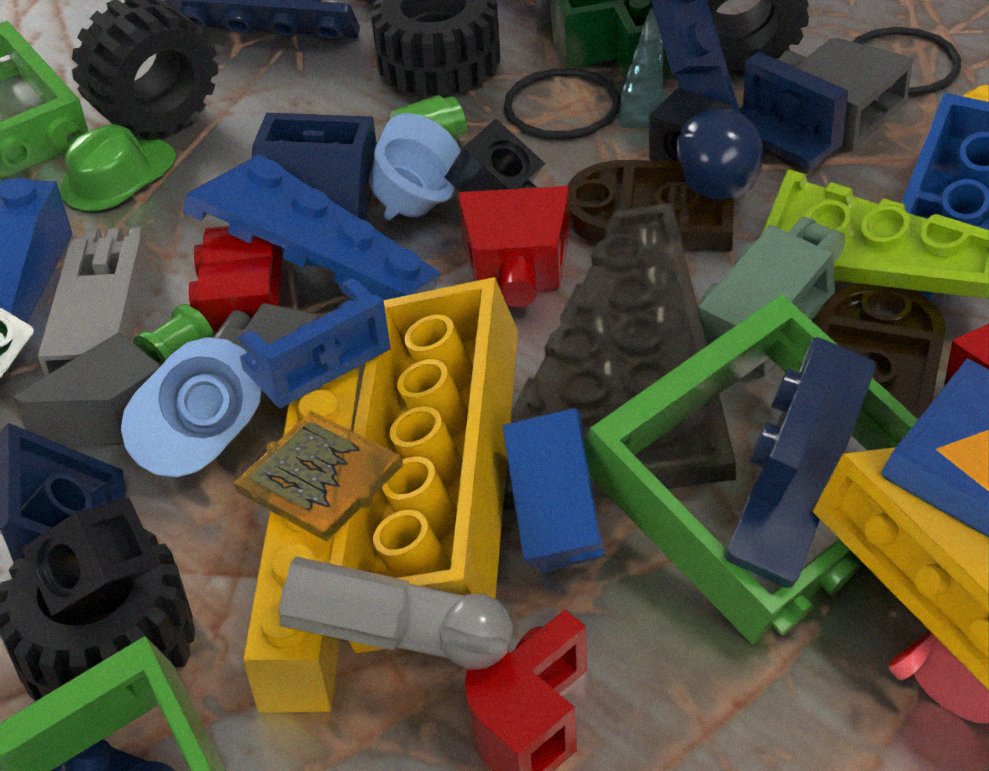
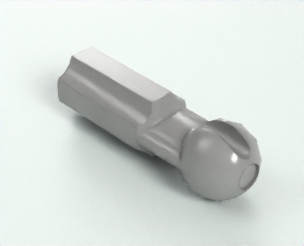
[278,556,514,670]

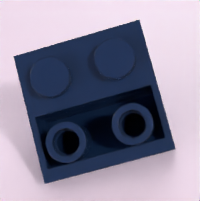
[252,112,377,220]

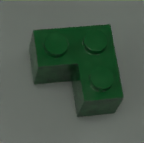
[553,0,677,87]

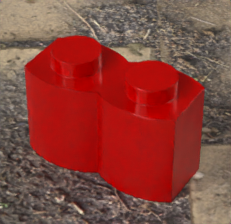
[188,225,283,332]

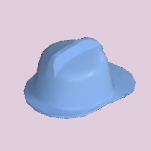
[369,113,460,221]
[121,337,261,478]

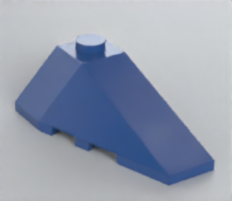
[902,93,989,302]
[0,178,73,323]

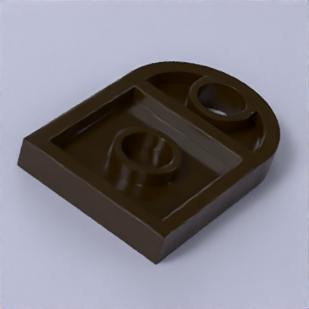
[567,160,734,251]
[816,284,946,419]

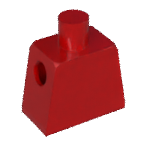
[459,186,570,308]

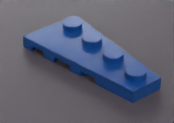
[183,154,441,300]

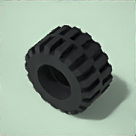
[72,0,218,140]
[371,0,501,96]
[708,0,809,76]
[0,529,195,702]

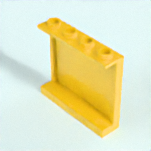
[812,447,989,690]

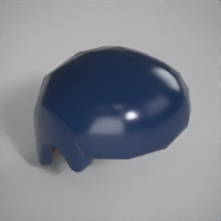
[677,109,763,199]

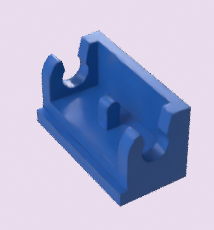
[238,278,391,409]
[502,408,605,573]

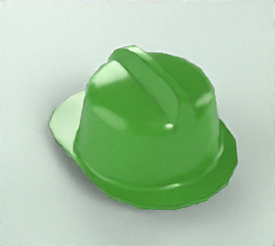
[60,124,176,212]

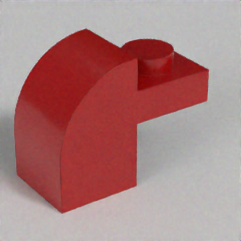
[465,610,588,771]

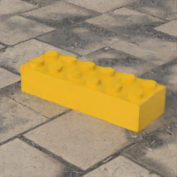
[329,277,518,653]

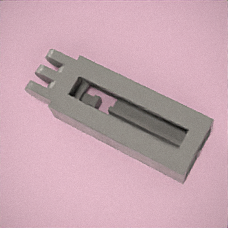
[38,227,148,377]

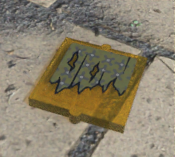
[234,411,403,542]

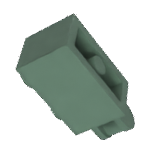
[698,217,845,376]

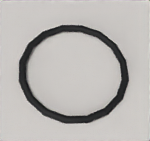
[852,27,962,96]
[504,68,620,139]

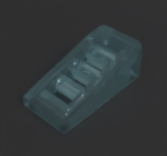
[619,8,663,128]

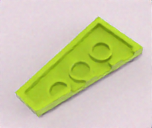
[762,169,989,299]

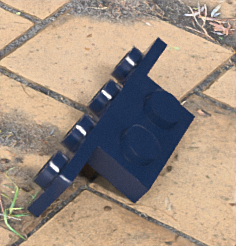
[165,0,360,40]
[651,0,740,112]
[725,337,876,588]

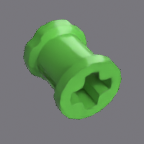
[133,304,213,366]

